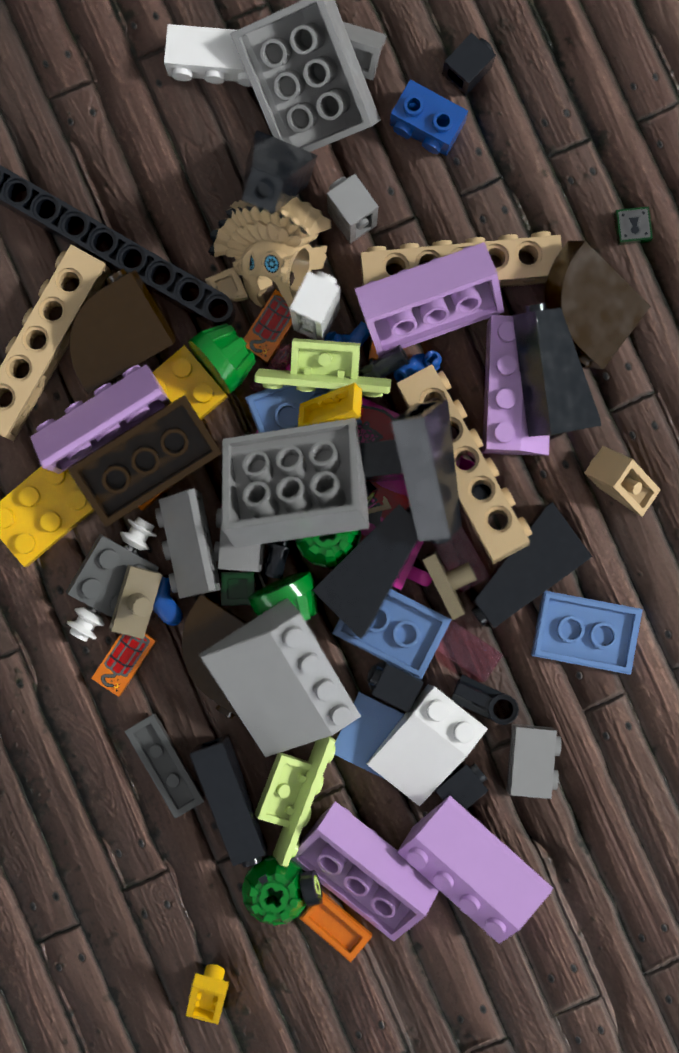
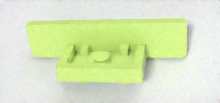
[254,338,391,397]
[254,736,336,867]

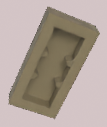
[422,550,477,620]
[109,564,163,639]

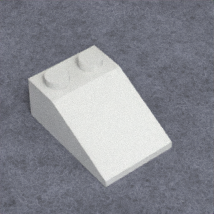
[366,684,488,806]

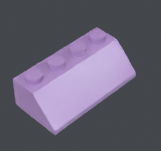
[355,242,504,357]
[482,315,550,456]
[30,365,171,474]
[397,796,553,944]
[291,801,439,942]

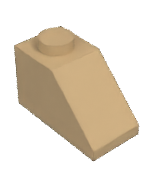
[584,446,660,517]

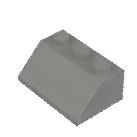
[155,489,221,599]

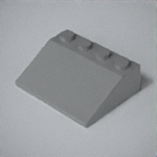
[230,0,381,152]
[222,418,369,548]
[199,598,361,757]

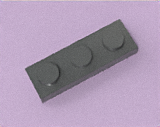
[124,713,206,819]

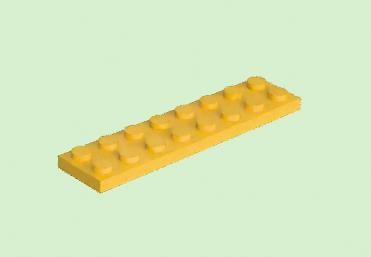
[0,345,228,567]

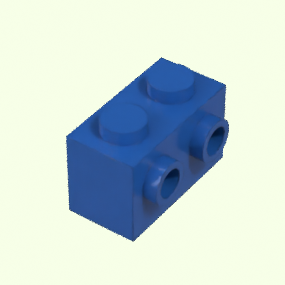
[390,79,468,156]

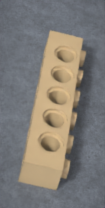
[360,231,562,287]
[0,244,111,441]
[397,364,532,564]

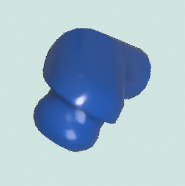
[324,321,371,347]
[394,350,442,382]
[153,577,183,626]

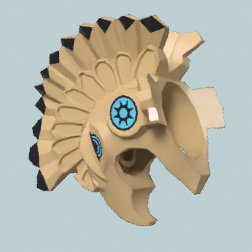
[208,197,331,307]

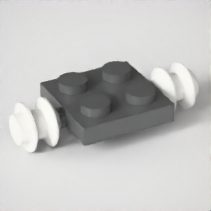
[65,516,159,642]

